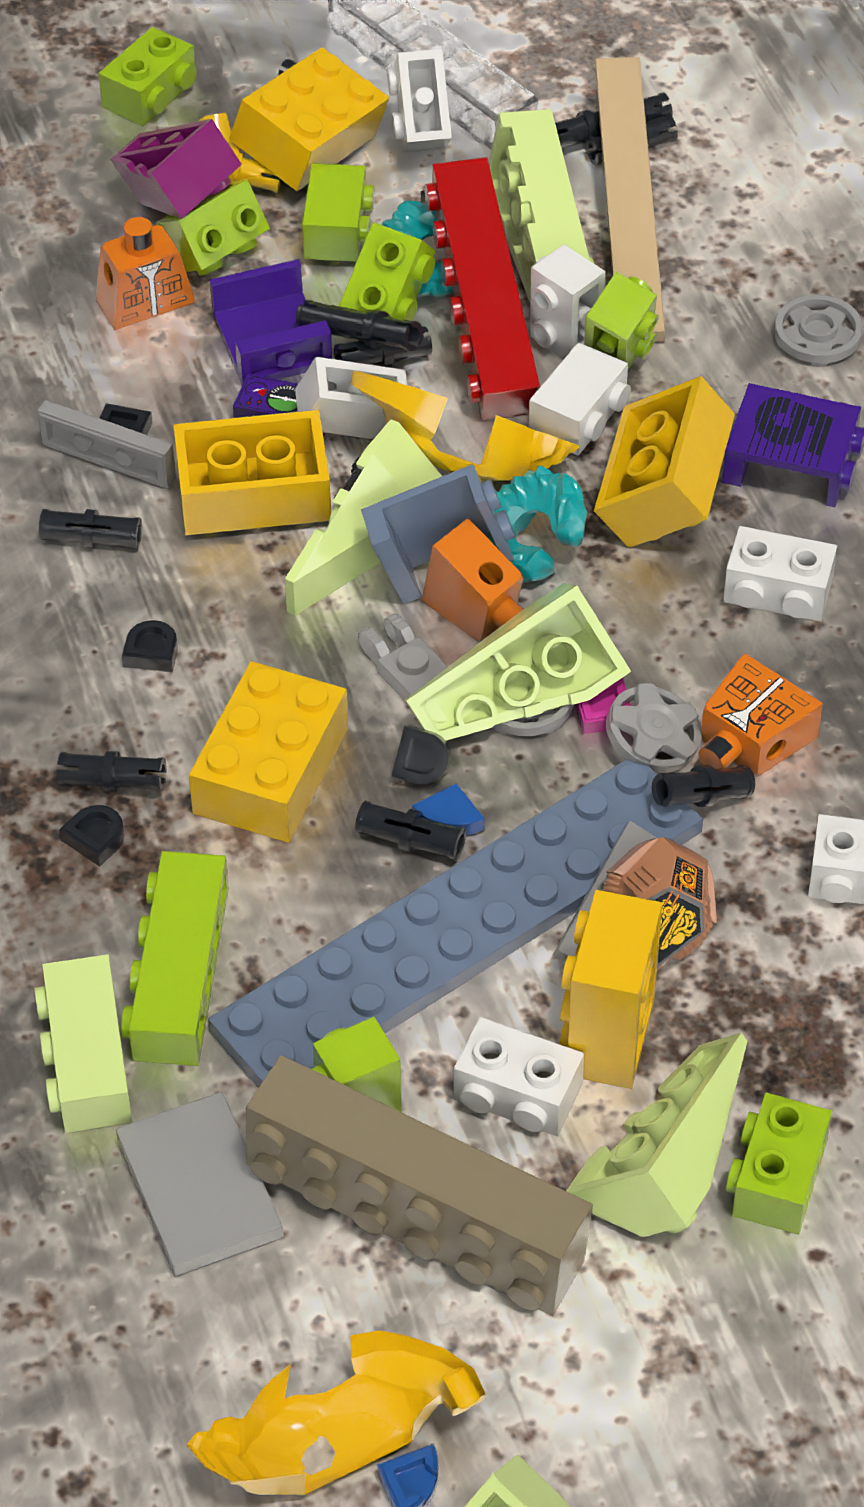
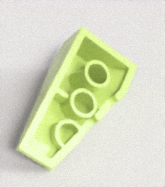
[285,419,442,616]
[405,583,631,740]
[566,1032,748,1237]

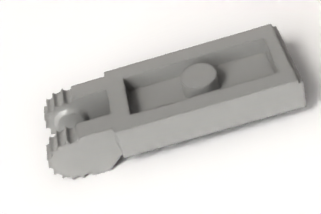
[357,613,448,701]

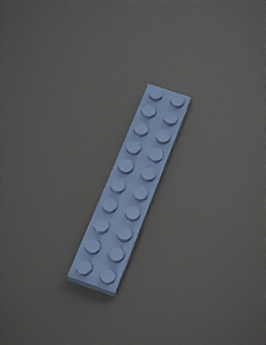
[208,759,703,1088]

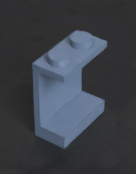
[361,464,516,604]

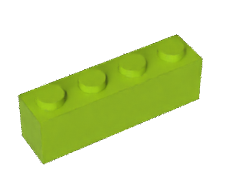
[121,851,229,1066]

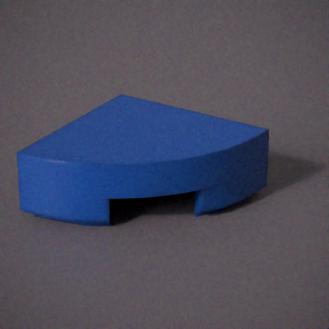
[412,783,485,835]
[377,1443,438,1507]

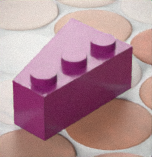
[110,119,242,219]

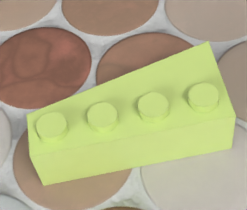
[489,109,594,305]

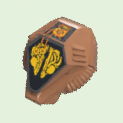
[602,837,717,971]

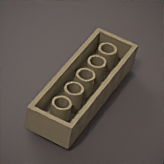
[246,1055,593,1316]

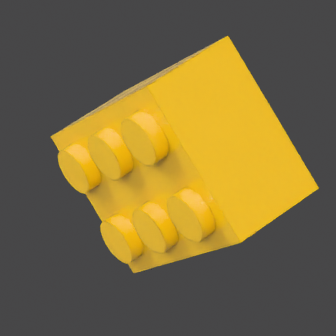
[229,47,390,191]
[594,376,735,548]
[173,410,331,535]
[189,661,348,843]
[559,889,662,1089]

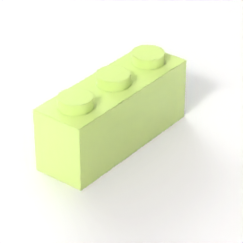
[35,954,132,1133]

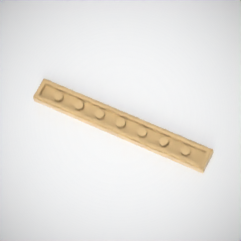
[595,57,665,342]

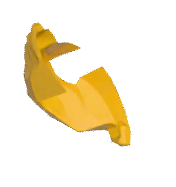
[350,371,580,482]
[187,1330,486,1495]

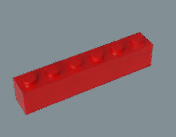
[424,157,540,421]

